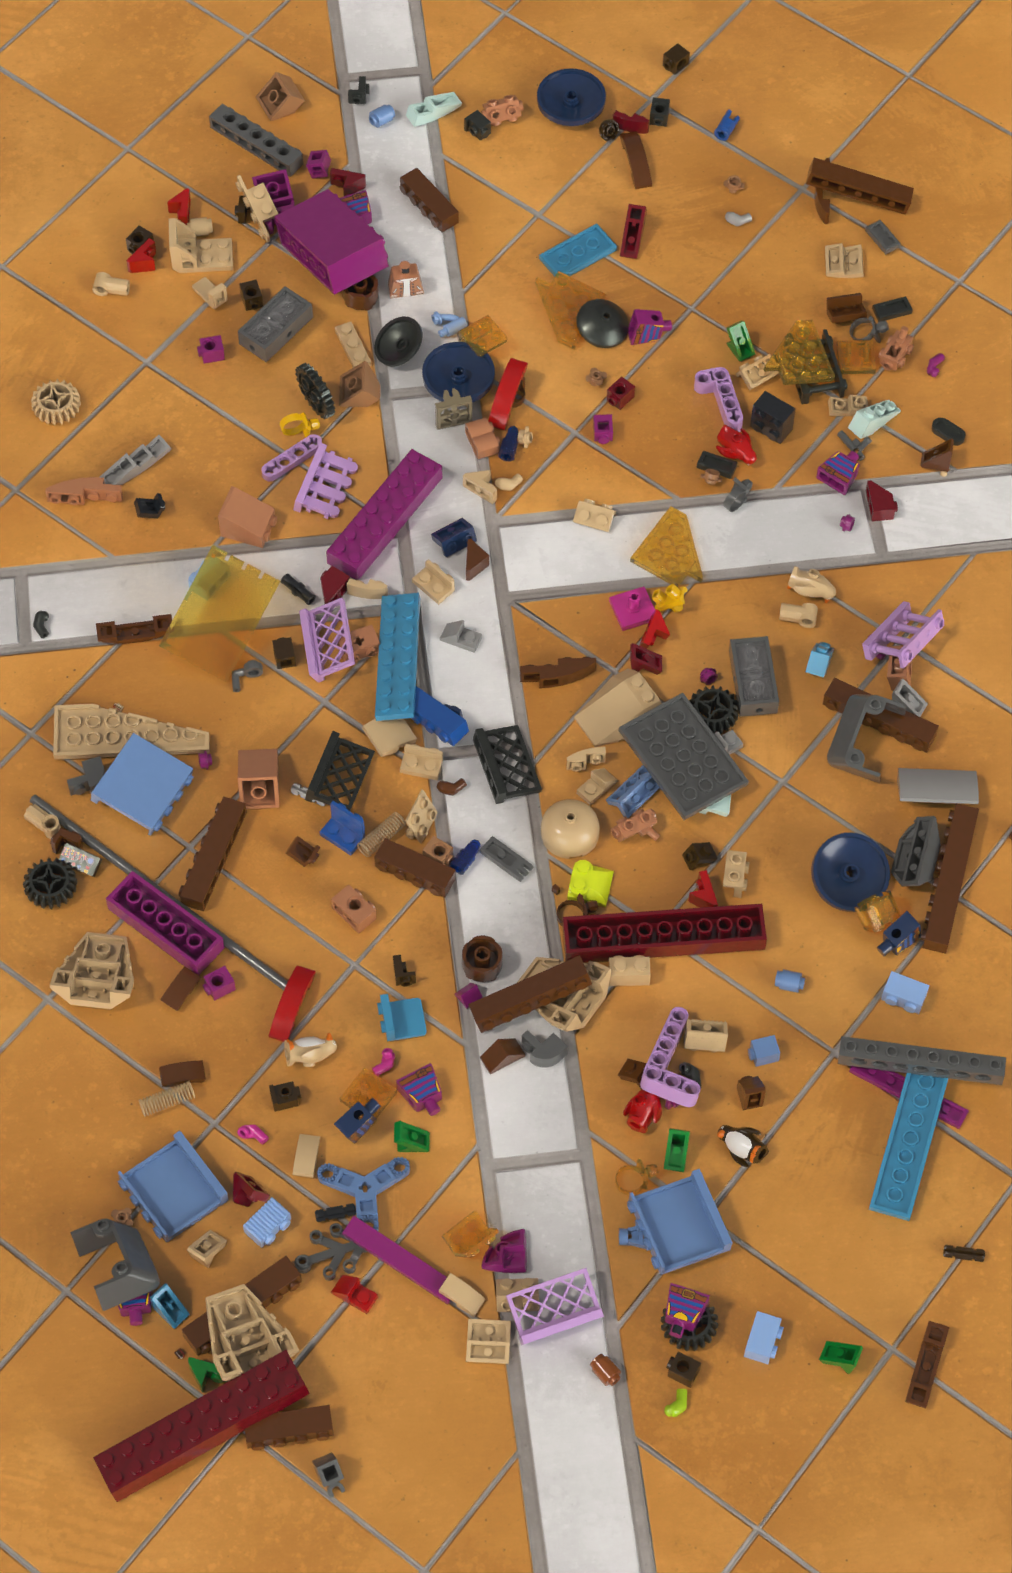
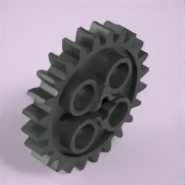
[295,363,336,419]

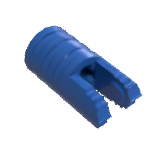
[714,109,740,141]

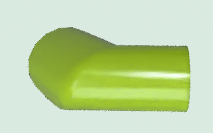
[664,1389,687,1417]

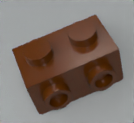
[827,293,867,324]

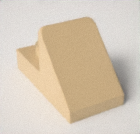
[463,470,497,504]
[576,768,618,806]
[187,1230,227,1268]

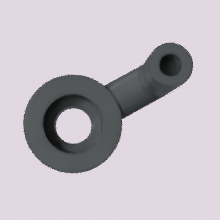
[232,660,263,692]

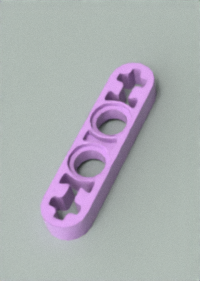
[262,434,322,482]

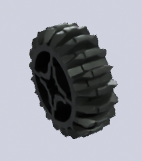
[689,685,739,734]
[23,857,77,910]
[660,1302,718,1352]

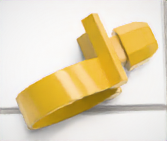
[279,412,320,438]

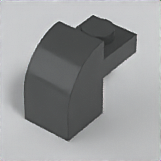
[67,756,105,796]
[521,1030,568,1068]

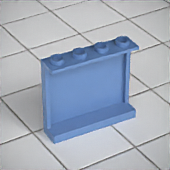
[91,733,194,836]
[118,1131,229,1243]
[627,1169,732,1275]

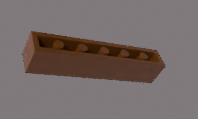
[806,158,914,215]
[823,677,939,753]
[179,796,247,912]
[468,955,592,1033]
[181,1256,302,1356]

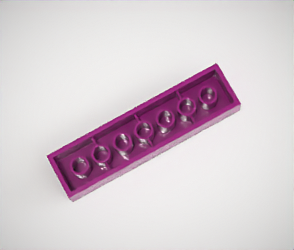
[326,449,442,580]

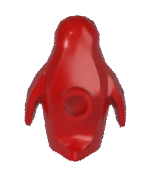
[716,425,757,466]
[623,1089,662,1133]

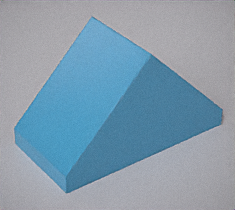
[150,1283,190,1329]

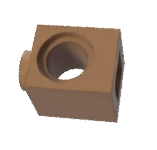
[423,836,454,866]

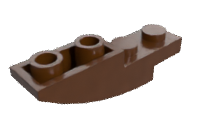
[520,657,596,689]

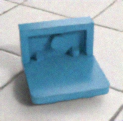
[377,994,427,1042]

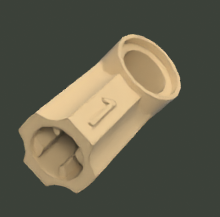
[92,272,130,296]
[779,603,818,628]
[24,804,61,839]

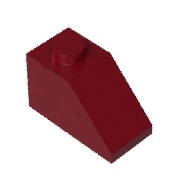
[865,480,898,522]
[320,566,350,604]

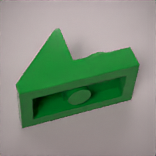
[726,320,756,361]
[394,1121,430,1152]
[664,1128,690,1172]
[819,1341,863,1374]
[188,1357,228,1393]

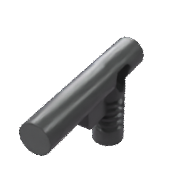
[837,430,872,461]

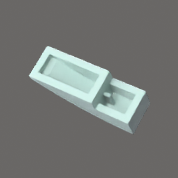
[406,92,462,127]

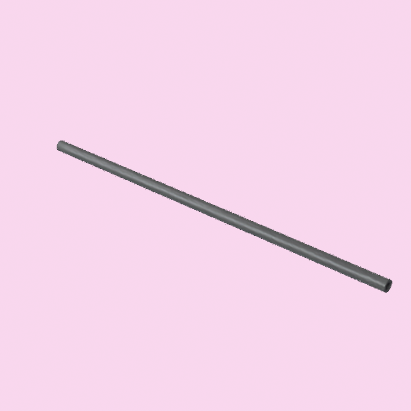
[30,794,288,991]

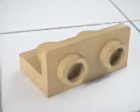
[736,354,781,390]
[412,559,455,605]
[400,744,443,781]

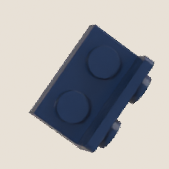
[431,518,477,557]

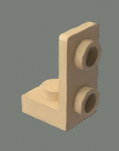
[192,277,228,309]

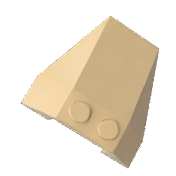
[574,668,662,747]
[50,932,134,1009]
[517,957,612,1032]
[205,1284,299,1381]

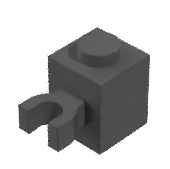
[312,1452,345,1498]

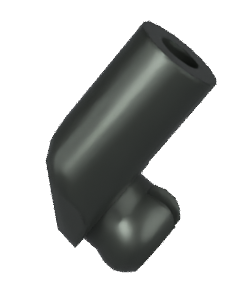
[33,611,49,638]
[679,1062,702,1089]

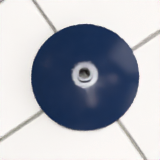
[537,68,606,126]
[422,342,495,403]
[811,833,890,912]

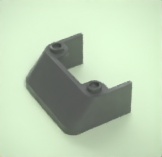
[827,694,906,783]
[70,1219,160,1311]

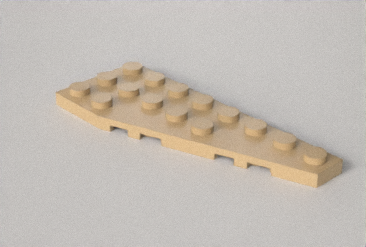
[53,704,210,759]

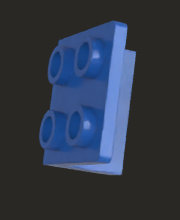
[320,801,365,856]

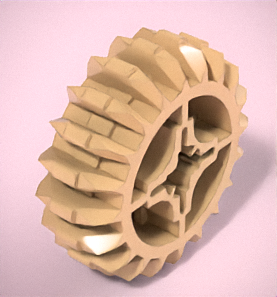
[31,379,81,426]

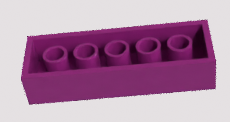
[106,871,224,975]

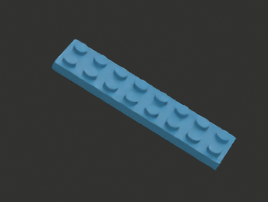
[375,593,420,721]
[869,1073,948,1221]

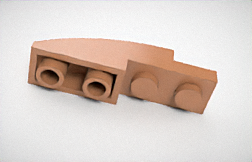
[45,477,123,505]

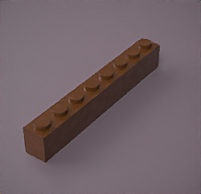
[920,803,979,954]

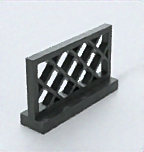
[473,725,542,804]
[305,731,375,811]

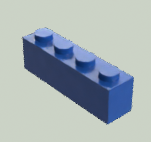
[412,686,469,746]

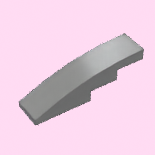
[100,435,172,485]

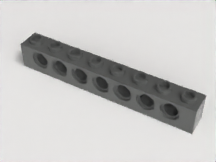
[838,1036,1006,1085]

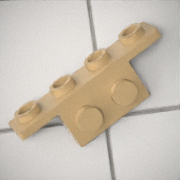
[235,175,278,242]

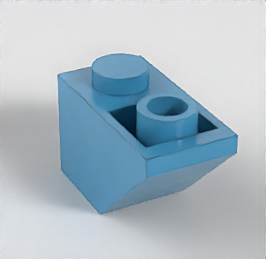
[805,642,835,678]

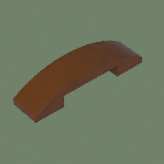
[620,131,652,189]
[814,158,830,224]
[96,614,174,644]
[905,1321,950,1409]

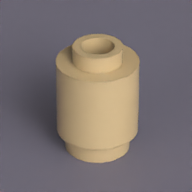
[187,217,213,236]

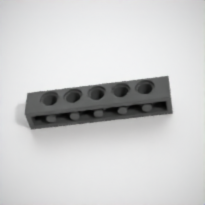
[209,104,303,177]

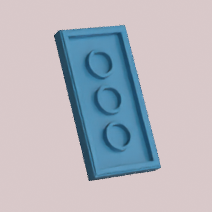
[539,223,617,282]

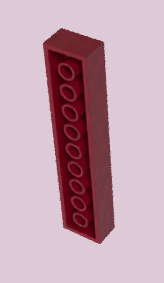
[562,903,767,962]
[93,1350,310,1502]

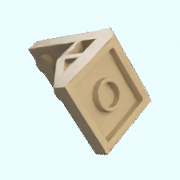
[169,218,233,273]

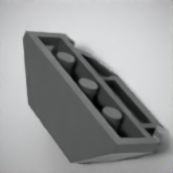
[891,816,941,887]

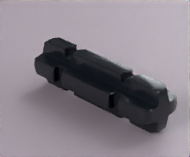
[315,1203,356,1222]

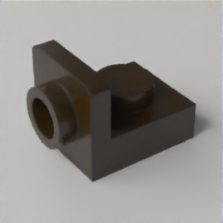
[393,955,416,987]

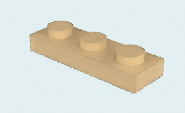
[335,321,371,368]

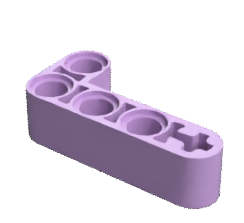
[694,367,743,432]

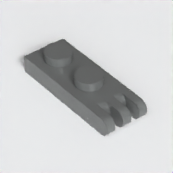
[480,836,534,882]

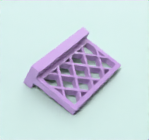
[299,598,355,683]
[506,1268,604,1345]

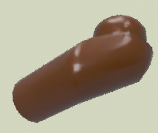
[437,778,467,796]

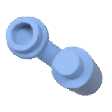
[431,311,468,337]

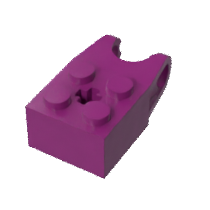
[252,169,295,235]

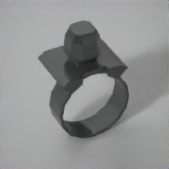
[849,316,889,344]
[723,477,753,512]

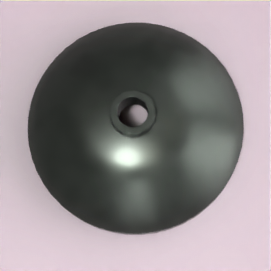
[576,299,629,348]
[374,316,423,367]

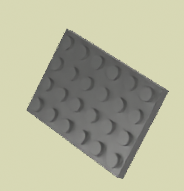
[618,693,749,820]

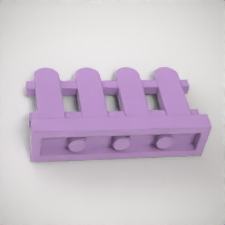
[293,443,358,519]

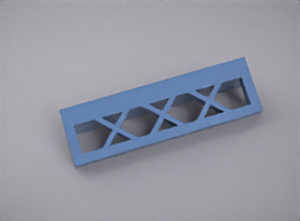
[606,765,660,818]

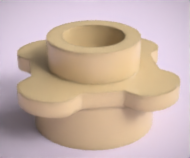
[518,426,533,448]

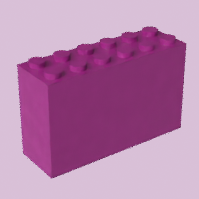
[274,189,389,295]

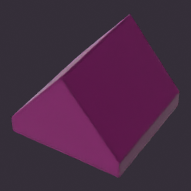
[455,983,483,1009]

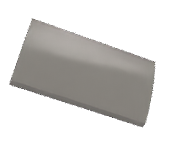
[897,768,979,804]

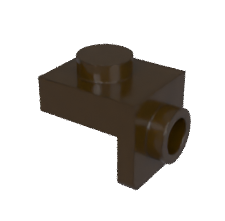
[235,196,251,224]
[682,842,718,870]

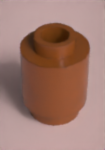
[590,1354,621,1386]

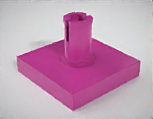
[609,586,655,631]

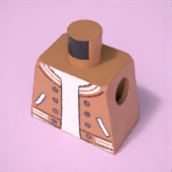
[388,261,424,299]

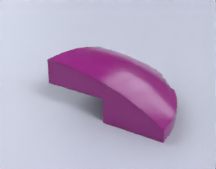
[482,1229,527,1273]

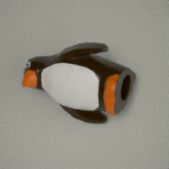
[717,1125,769,1167]

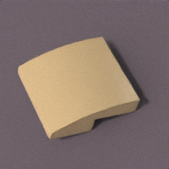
[825,243,864,278]
[362,719,417,757]
[466,1319,511,1364]

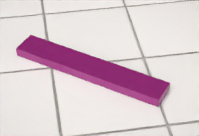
[849,1066,969,1129]
[342,1216,450,1305]

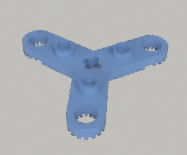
[317,1157,410,1231]

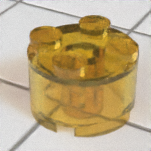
[854,891,901,932]

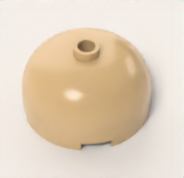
[541,799,600,859]

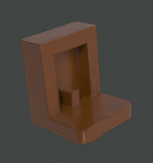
[50,828,83,854]
[286,836,320,867]
[618,1059,647,1090]

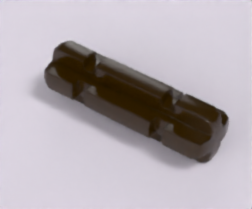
[943,1245,985,1262]

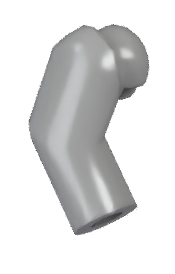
[725,212,752,227]

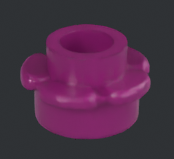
[840,514,855,532]
[700,668,718,685]
[198,751,212,770]

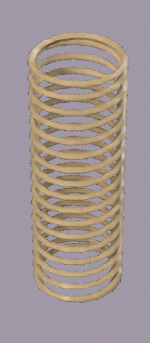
[357,812,406,857]
[139,1081,195,1117]

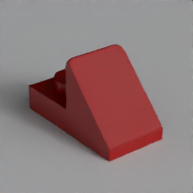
[167,188,191,225]
[126,238,156,273]
[639,609,670,649]
[688,870,718,908]
[331,1275,378,1314]

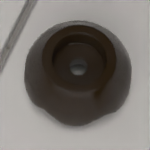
[599,119,619,141]

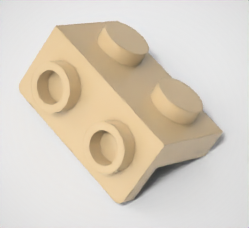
[573,499,616,532]
[723,850,750,898]
[496,1278,539,1312]

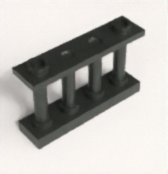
[783,329,847,404]

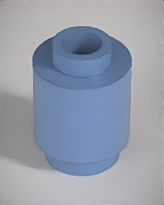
[369,105,395,128]
[775,969,805,993]

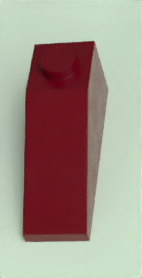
[620,204,647,259]

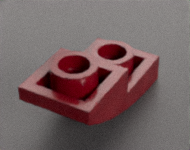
[613,110,649,134]

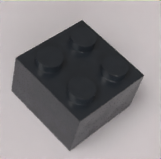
[750,391,796,444]

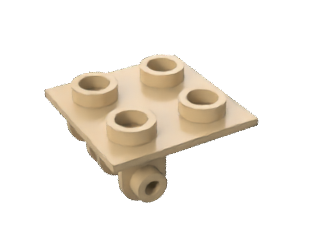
[405,789,438,844]

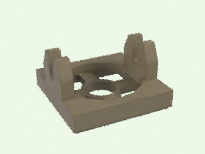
[435,388,472,430]

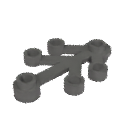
[294,1223,367,1281]

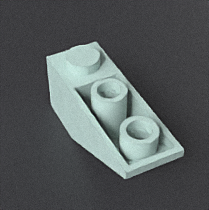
[848,400,901,439]

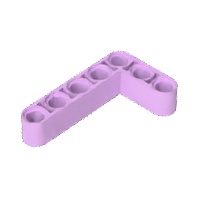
[640,1007,700,1107]

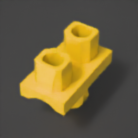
[652,584,688,612]

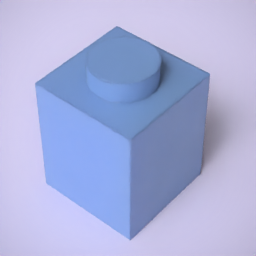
[748,1035,780,1067]

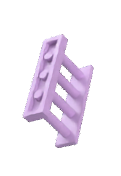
[862,601,944,669]

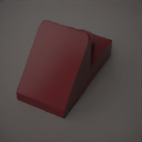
[330,168,366,196]
[630,643,662,675]
[233,1172,270,1207]

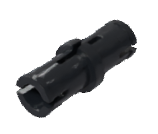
[281,573,316,605]

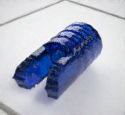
[498,426,518,461]
[449,839,481,875]

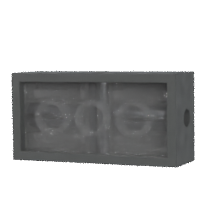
[238,286,313,362]
[729,636,779,717]

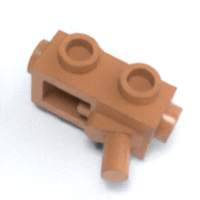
[481,95,524,126]
[878,326,914,371]
[611,808,660,842]

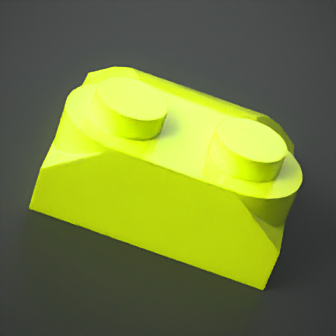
[567,860,614,907]

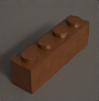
[399,168,459,232]
[374,838,456,897]
[245,1405,334,1451]

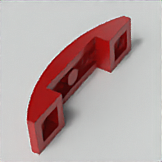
[488,358,528,431]
[269,965,316,1042]

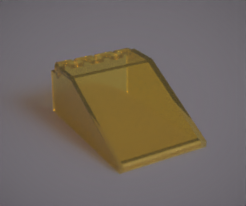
[159,545,280,682]

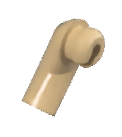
[495,474,523,491]

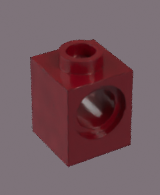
[607,376,635,410]

